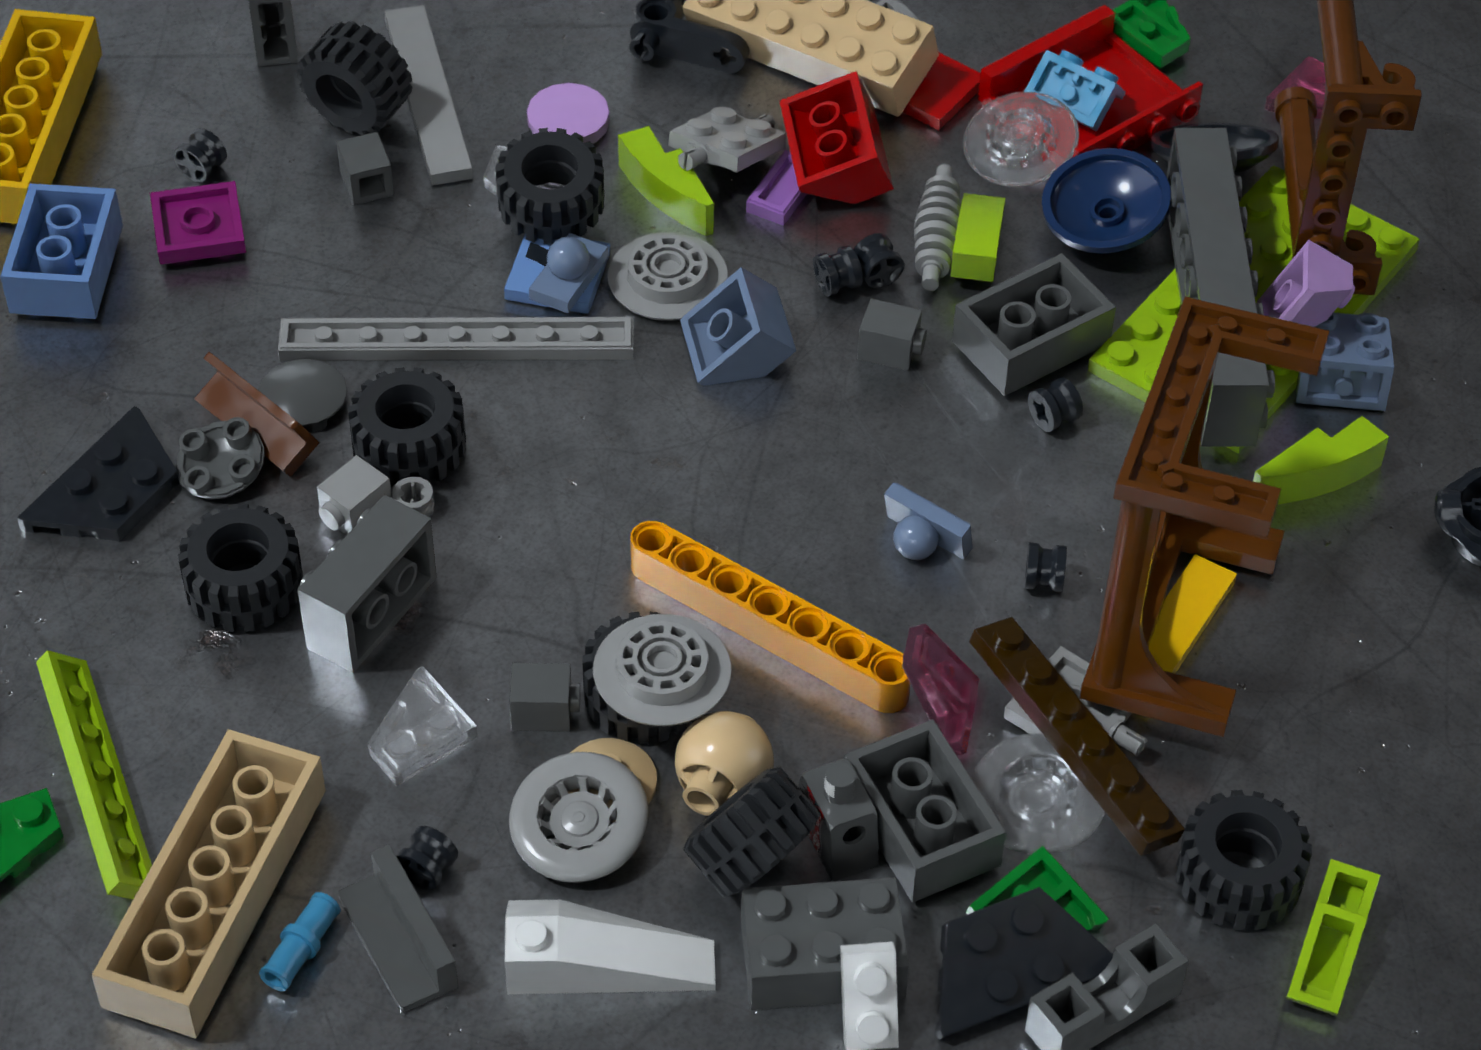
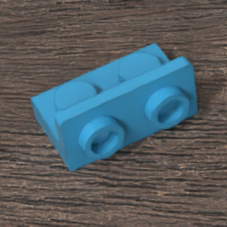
[1023,50,1126,131]

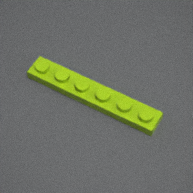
[36,650,152,900]

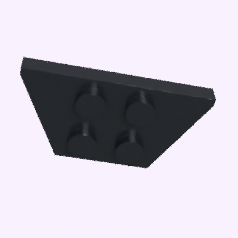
[17,406,180,542]
[935,887,1113,1040]

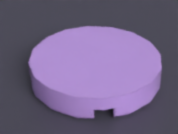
[527,83,610,144]

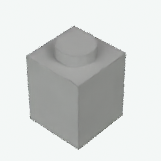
[317,455,392,535]

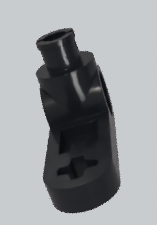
[629,0,749,73]

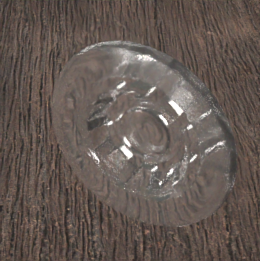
[963,92,1079,187]
[971,733,1106,855]

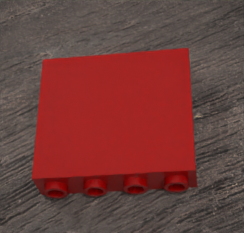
[978,4,1203,168]

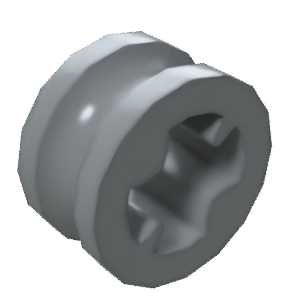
[392,476,435,517]

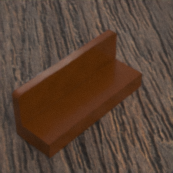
[194,352,320,477]

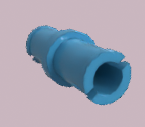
[259,892,341,992]

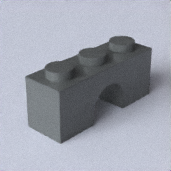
[1025,923,1189,1050]

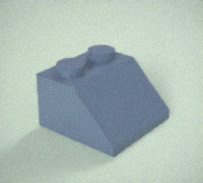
[680,267,796,386]

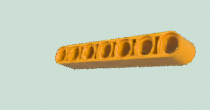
[630,521,912,713]

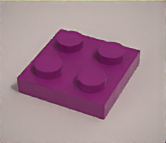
[150,181,246,265]

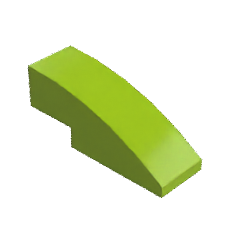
[618,126,714,236]
[950,193,1006,282]
[1253,416,1389,505]
[1286,859,1380,1016]

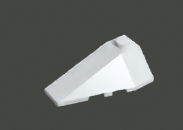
[505,899,715,995]

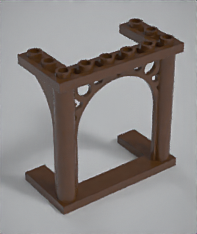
[1079,297,1330,737]

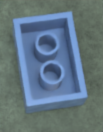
[0,183,123,319]

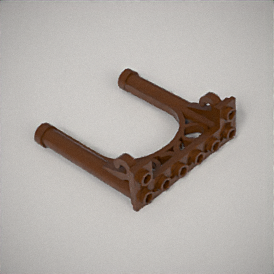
[1274,0,1422,295]

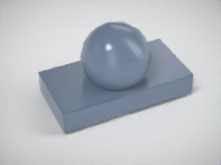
[529,233,608,313]
[884,482,973,561]

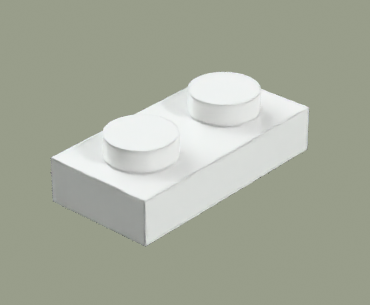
[840,942,899,1050]

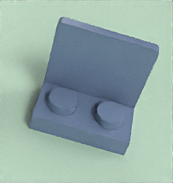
[1295,312,1394,411]

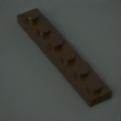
[969,617,1185,856]

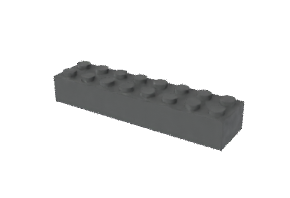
[1166,128,1275,447]

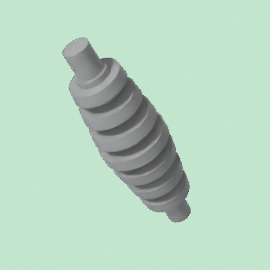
[914,164,960,291]

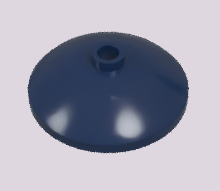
[1042,148,1171,253]

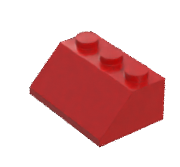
[779,71,894,204]

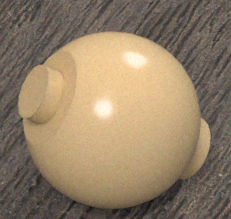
[675,711,774,816]

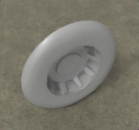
[607,232,728,321]
[593,614,732,726]
[509,752,649,882]

